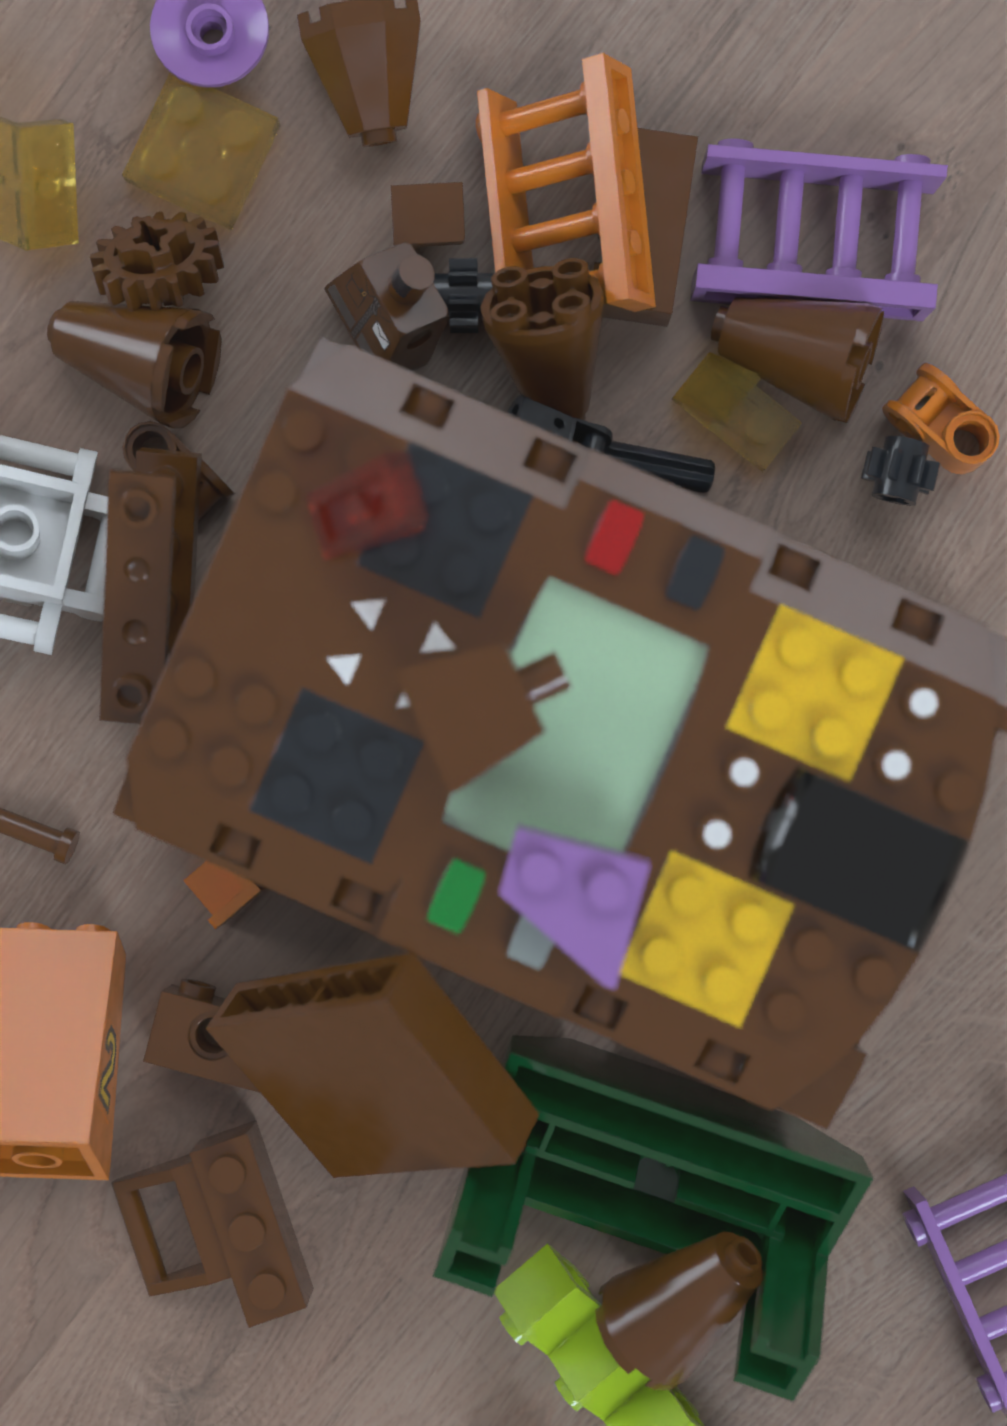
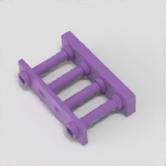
[690,139,948,321]
[902,1173,1007,1417]

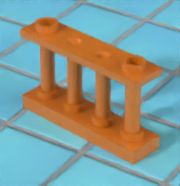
[476,52,656,312]

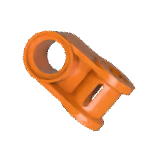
[882,363,1000,475]

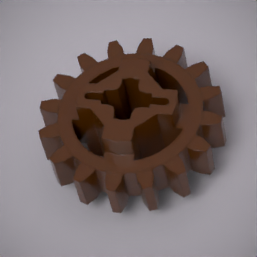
[90,211,224,312]

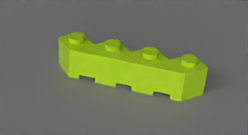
[494,1243,705,1426]

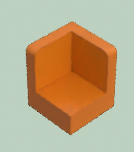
[183,861,267,929]

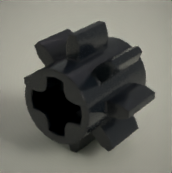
[433,258,493,333]
[861,436,940,506]

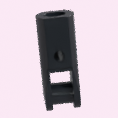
[507,395,613,454]

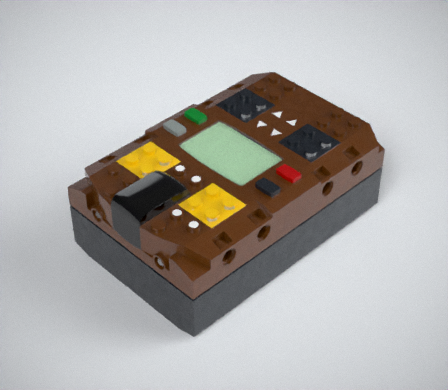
[112,337,1007,1130]

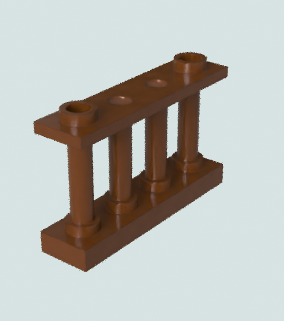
[99,448,202,724]

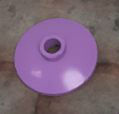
[150,0,269,88]

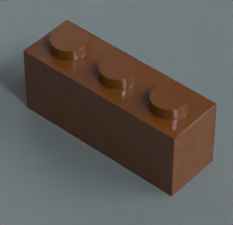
[593,128,698,327]
[189,1120,314,1328]

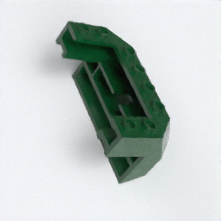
[432,1035,874,1402]

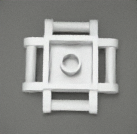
[0,435,108,655]

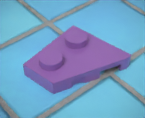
[499,824,650,989]

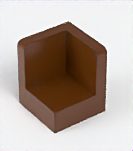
[391,182,465,255]

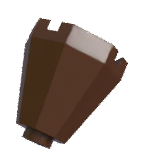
[297,0,421,147]

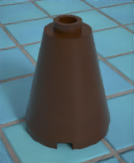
[711,297,884,423]
[47,301,222,428]
[595,1232,763,1390]

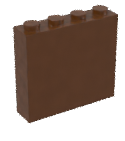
[206,952,539,1178]

